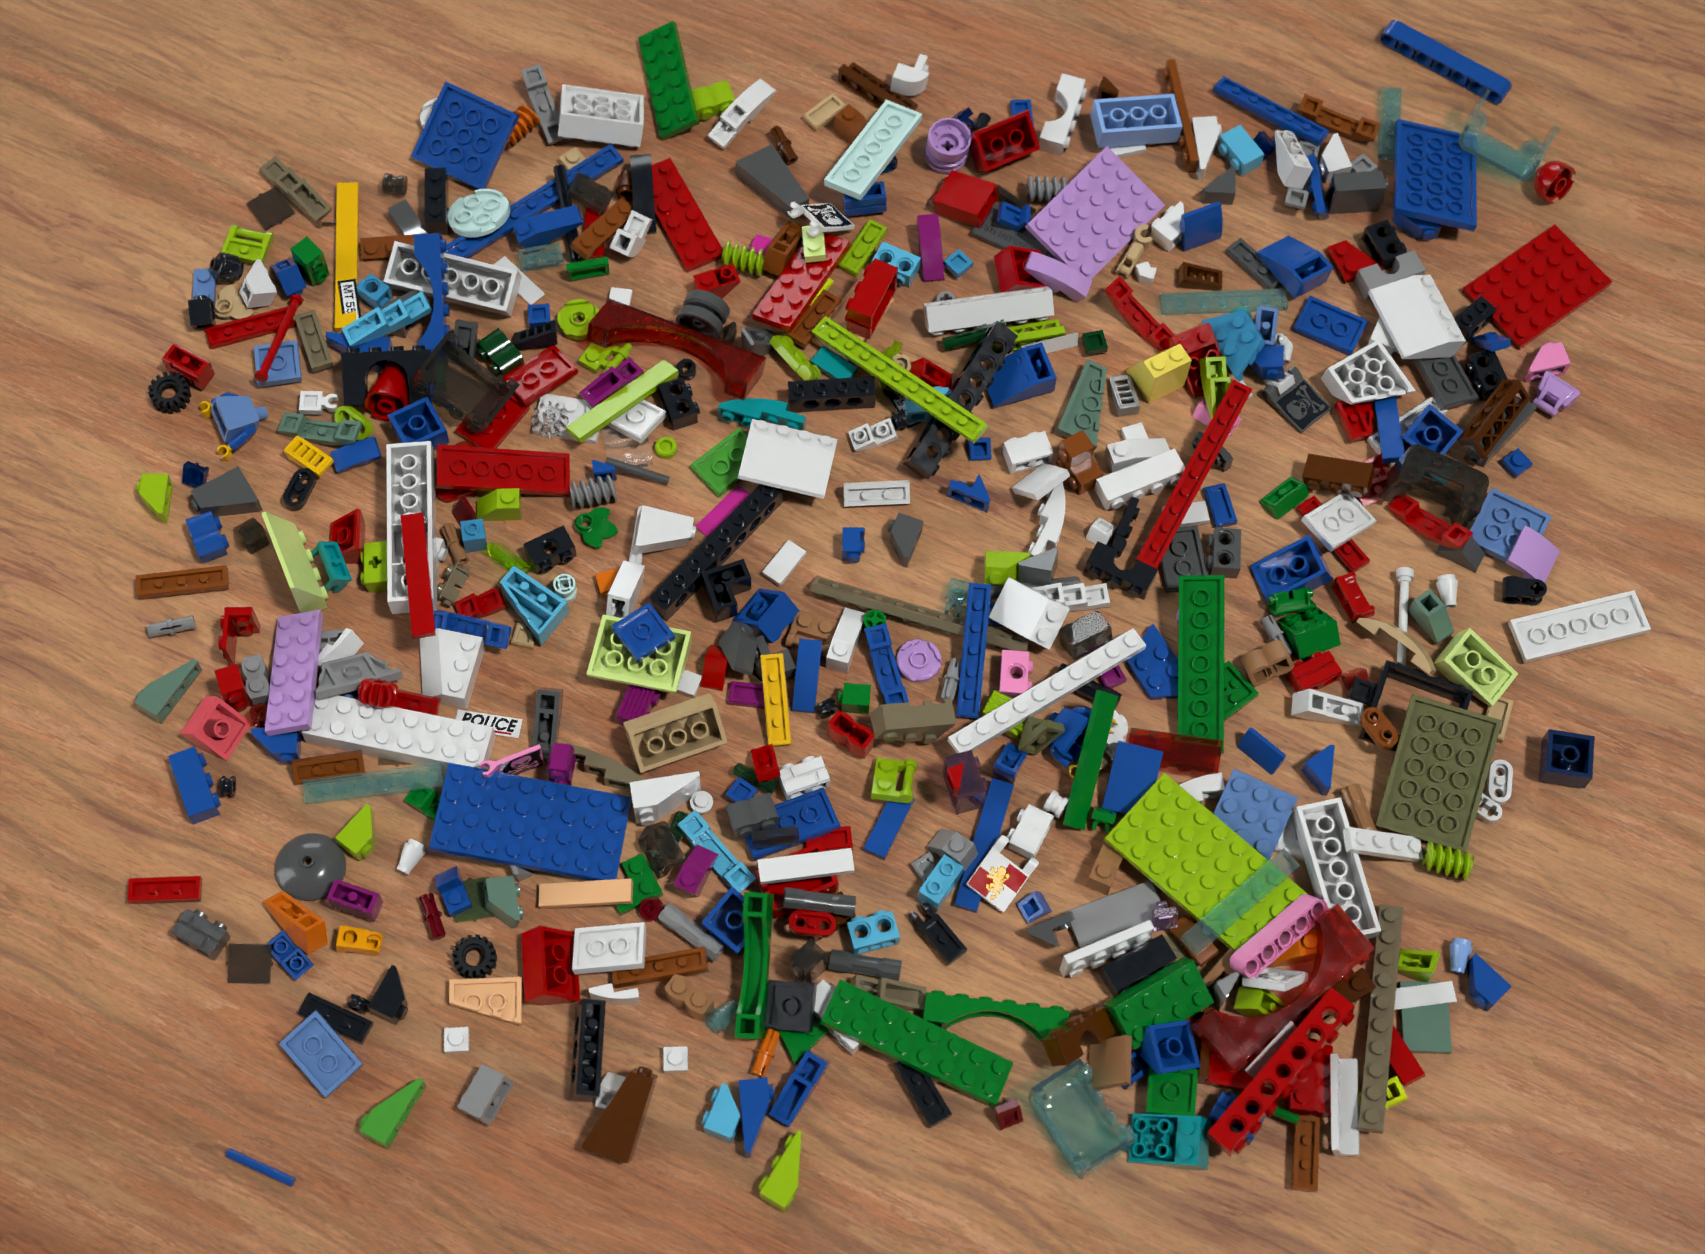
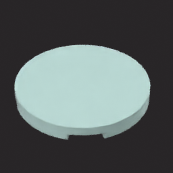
[447,189,510,237]

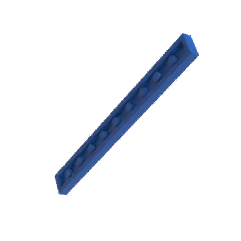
[443,144,623,258]

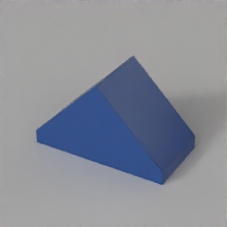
[1301,745,1335,796]

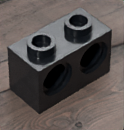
[1361,219,1407,271]
[1454,296,1497,346]
[1465,350,1508,401]
[658,377,700,431]

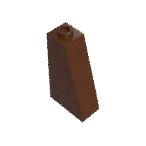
[581,1066,658,1164]

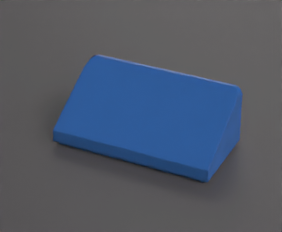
[1237,727,1286,775]

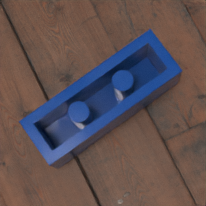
[168,746,221,825]

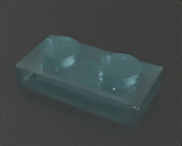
[518,242,564,272]

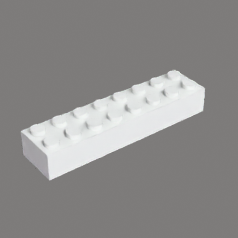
[386,441,437,614]
[301,691,496,771]

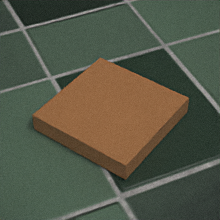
[1089,1035,1132,1091]

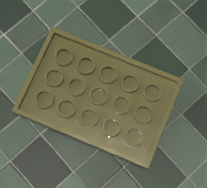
[1375,694,1502,853]

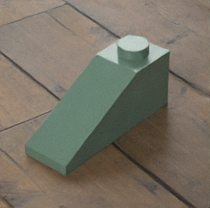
[134,659,202,724]

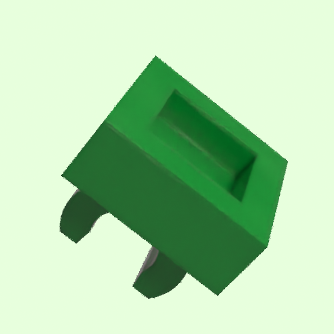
[1091,806,1116,833]

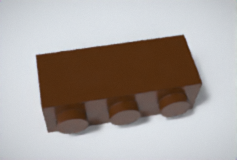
[1302,453,1375,497]

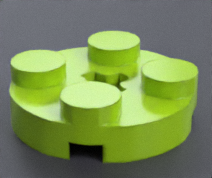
[558,299,601,340]

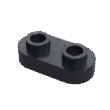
[283,468,316,510]

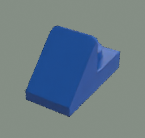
[947,474,990,513]
[993,743,1028,783]
[435,866,473,917]

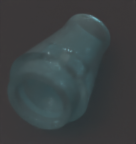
[705,999,738,1034]

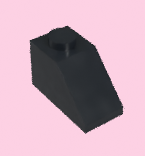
[368,965,408,1025]

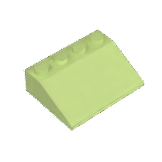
[261,511,329,613]
[586,614,692,694]

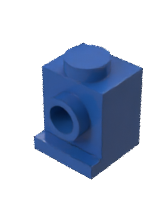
[842,527,865,563]

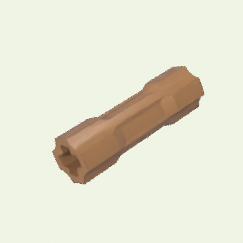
[1340,784,1378,831]

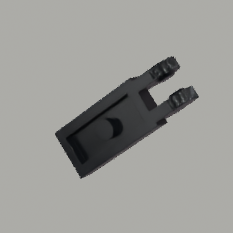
[1110,497,1140,558]
[909,902,968,966]

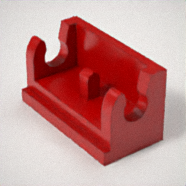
[1332,572,1375,624]

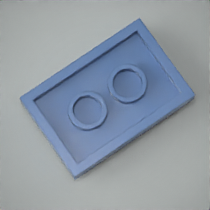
[279,1010,364,1098]

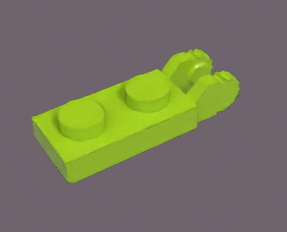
[769,335,821,380]

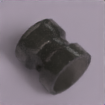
[382,173,408,196]

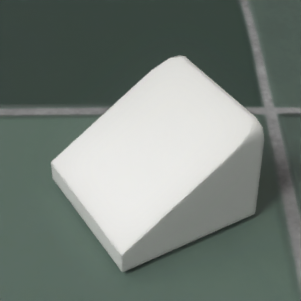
[1264,372,1295,397]
[1086,517,1118,545]

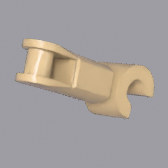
[1116,224,1153,279]

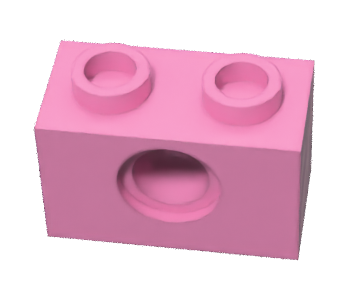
[999,650,1033,699]

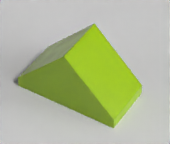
[1398,949,1441,982]

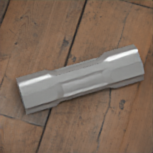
[658,902,726,962]

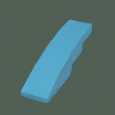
[342,291,433,347]

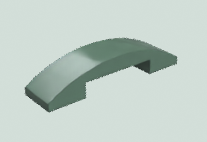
[277,412,363,445]

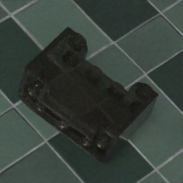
[412,331,520,434]
[1380,444,1489,527]

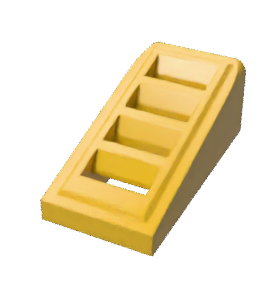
[284,436,334,477]

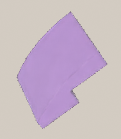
[1506,525,1560,585]

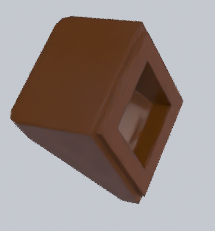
[1097,76,1119,99]

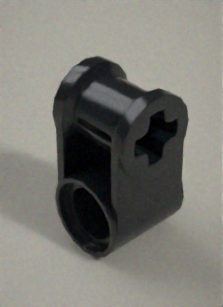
[1502,576,1547,606]

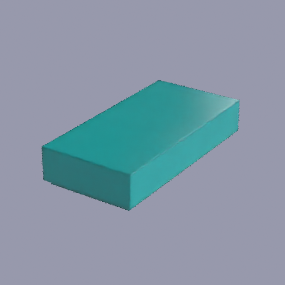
[810,346,857,379]

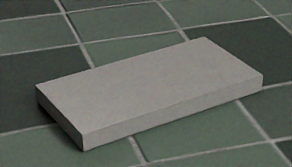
[1065,880,1170,949]

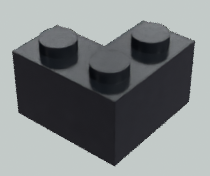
[701,559,752,622]

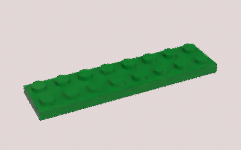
[1178,575,1225,754]
[820,979,1014,1107]

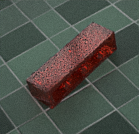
[1129,728,1223,775]

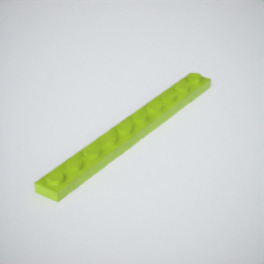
[812,316,988,444]

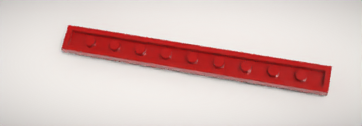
[1136,379,1252,569]

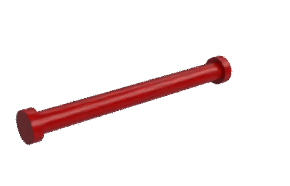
[255,294,304,382]

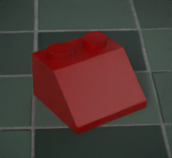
[994,245,1045,293]

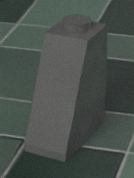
[191,466,263,517]

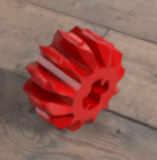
[358,678,398,708]

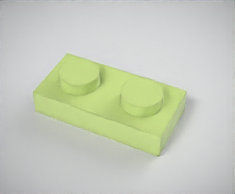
[802,225,826,263]

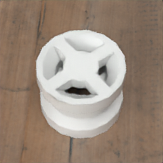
[1043,790,1069,819]

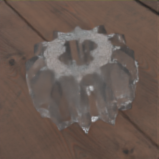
[531,401,569,439]

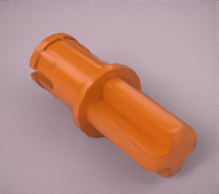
[751,1029,780,1078]

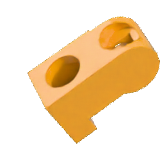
[336,925,384,956]

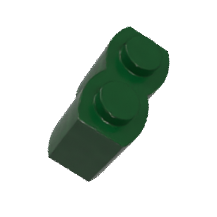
[477,328,524,377]

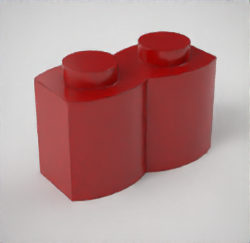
[828,711,875,759]

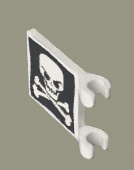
[787,202,855,237]

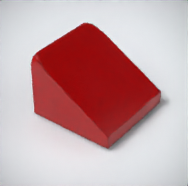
[946,763,963,797]

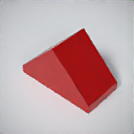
[701,645,730,691]

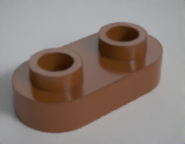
[1360,707,1399,750]

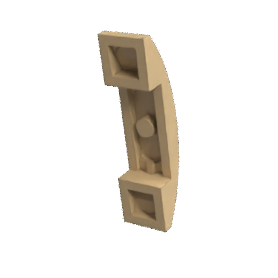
[1356,618,1437,674]

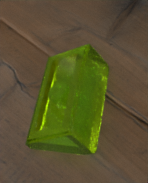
[487,542,533,574]

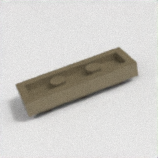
[294,310,334,373]

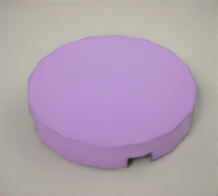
[897,639,941,683]

